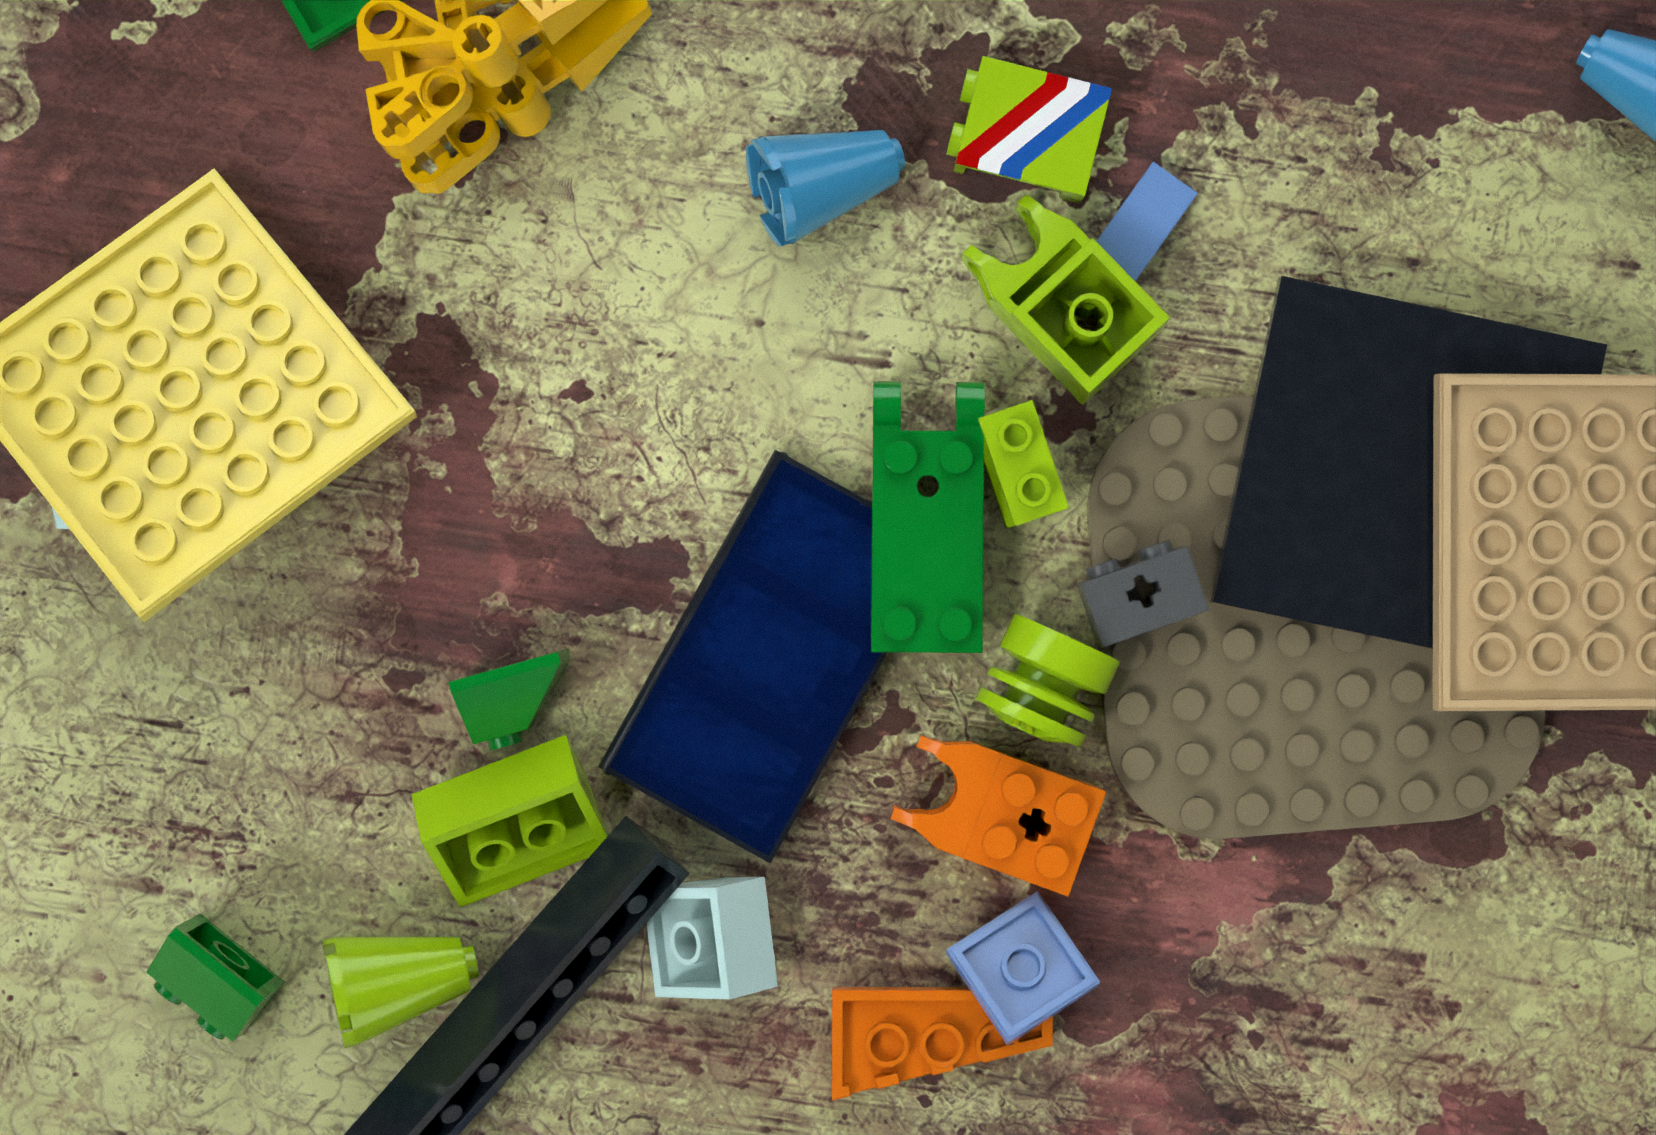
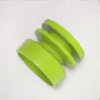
[975,613,1120,748]

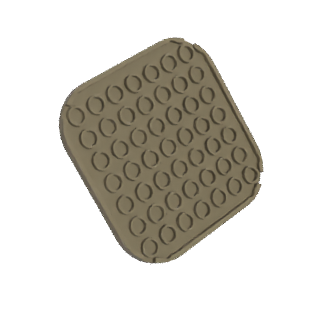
[1087,395,1545,839]

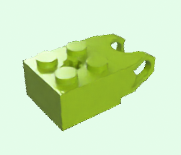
[961,194,1170,405]

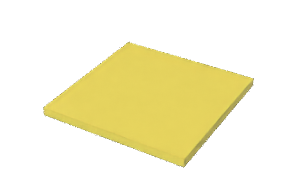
[0,168,417,622]

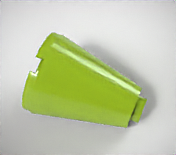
[322,937,479,1048]

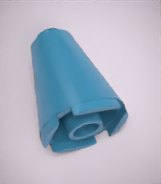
[1576,29,1656,142]
[746,130,905,247]

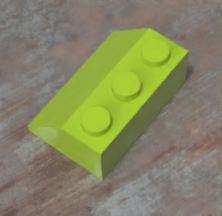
[411,735,609,908]

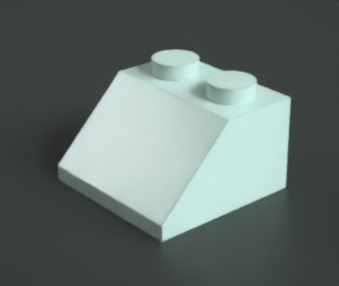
[646,877,778,999]

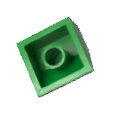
[146,914,285,1042]

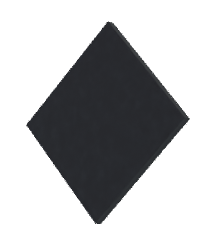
[1210,276,1607,649]

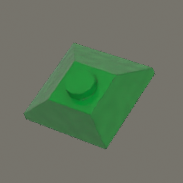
[448,649,570,751]

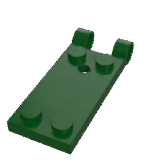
[871,381,985,653]

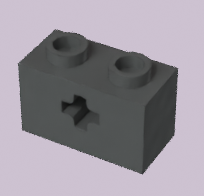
[1076,540,1210,647]

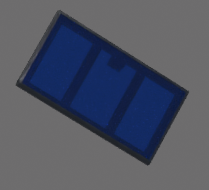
[598,450,887,864]

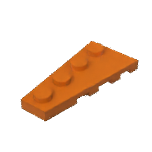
[832,987,1053,1100]

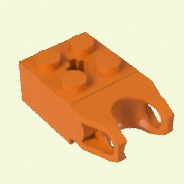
[890,734,1106,896]

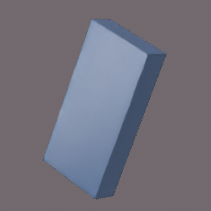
[1096,162,1198,281]

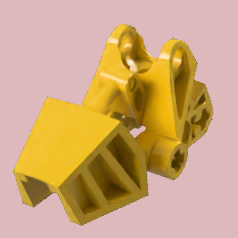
[356,0,652,194]

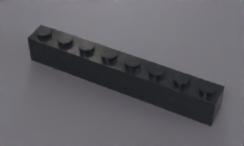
[344,816,690,1135]

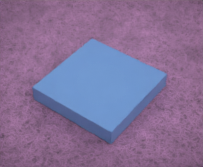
[946,891,1100,1046]

